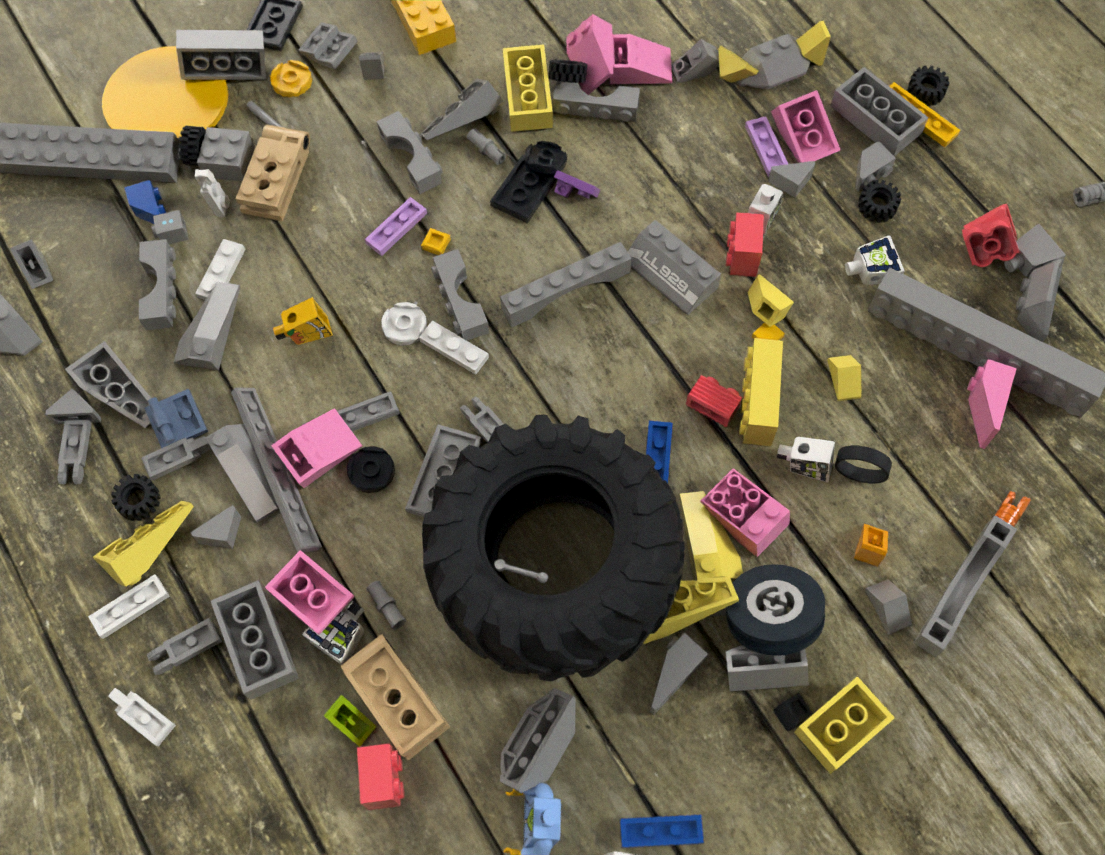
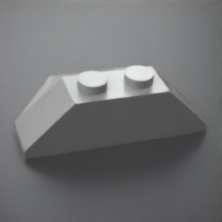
[737,34,811,89]
[1016,258,1064,342]
[0,294,43,356]
[500,688,576,793]

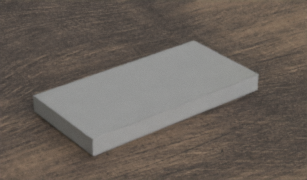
[405,424,483,517]

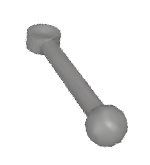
[494,559,548,583]

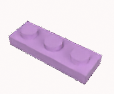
[745,116,788,177]
[365,197,427,256]

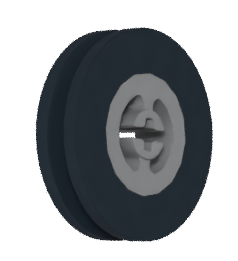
[726,564,825,656]

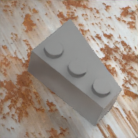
[726,645,809,691]

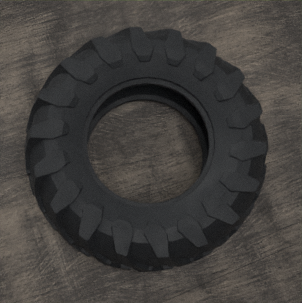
[422,414,685,682]

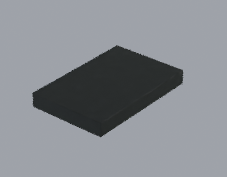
[246,0,303,51]
[490,155,557,224]

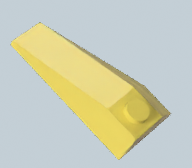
[679,491,743,583]
[93,501,194,587]
[644,577,739,644]

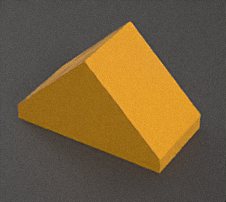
[854,524,888,567]

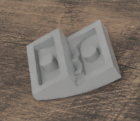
[298,22,357,69]

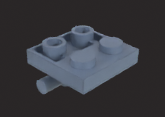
[144,389,208,448]

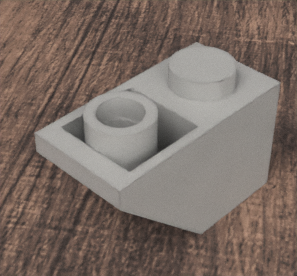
[671,39,719,83]
[855,141,896,192]

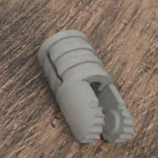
[1073,182,1105,207]

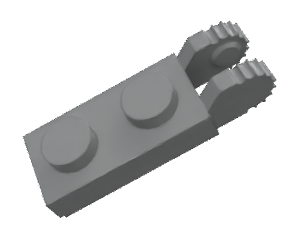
[460,396,504,443]
[57,420,92,484]
[147,618,222,675]

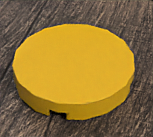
[270,60,312,98]

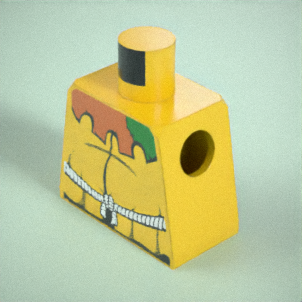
[273,297,333,345]

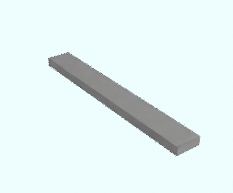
[231,388,322,553]

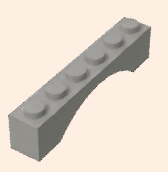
[500,242,632,327]
[913,515,1017,657]

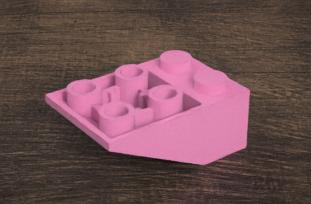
[610,34,672,84]
[271,408,362,488]
[701,468,790,557]

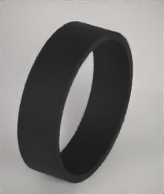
[835,445,892,484]

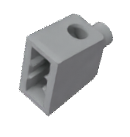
[1004,224,1066,277]

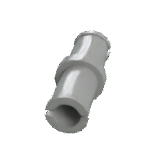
[467,128,506,165]
[366,581,406,630]

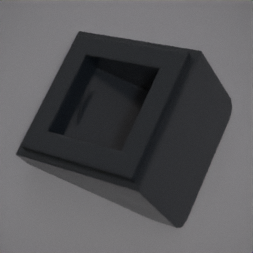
[773,693,813,732]

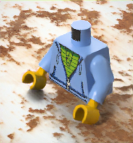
[503,783,561,855]

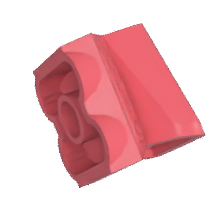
[962,204,1020,267]

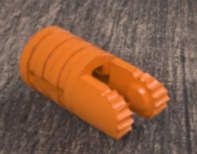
[995,491,1031,527]

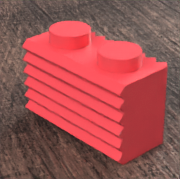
[686,375,743,427]

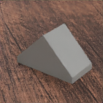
[359,52,384,80]
[769,161,815,197]
[10,239,53,289]
[45,388,101,424]
[190,505,241,549]
[865,579,912,635]

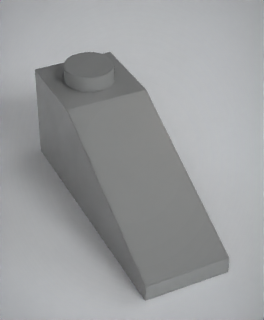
[650,633,708,715]

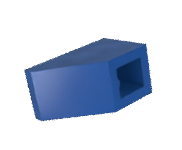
[124,180,166,224]

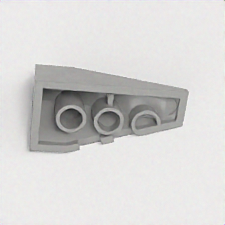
[420,78,503,140]
[174,282,240,371]
[65,341,151,428]
[205,424,278,522]

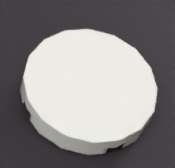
[381,302,427,345]

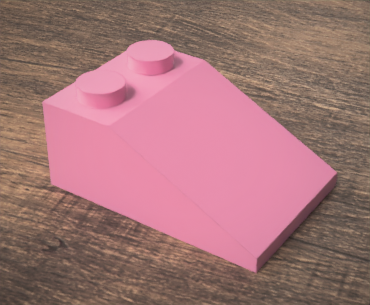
[566,14,613,95]
[771,90,840,163]
[967,359,1016,449]
[265,550,355,635]

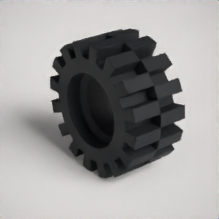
[548,59,587,83]
[907,65,950,106]
[179,126,206,166]
[858,180,901,223]
[111,474,161,521]

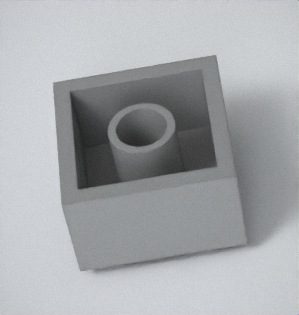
[197,127,255,181]

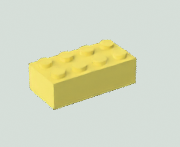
[503,45,553,132]
[739,338,783,446]

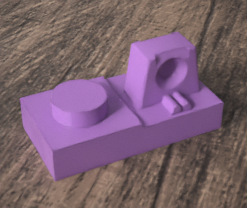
[554,170,600,199]

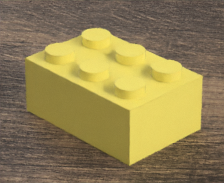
[794,676,895,774]

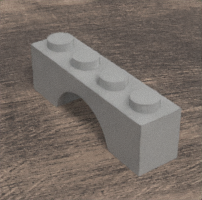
[553,81,640,122]
[377,111,443,194]
[139,239,176,330]
[431,249,489,341]

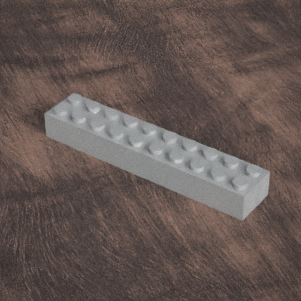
[0,123,180,183]
[868,268,1105,417]

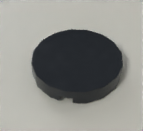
[525,141,567,174]
[347,446,395,493]

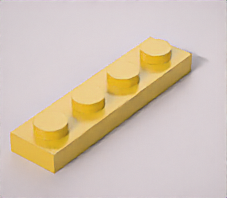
[889,82,960,148]

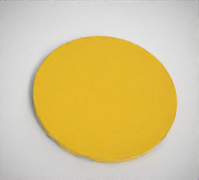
[102,46,228,138]

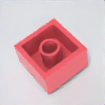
[726,212,764,277]
[357,743,404,810]

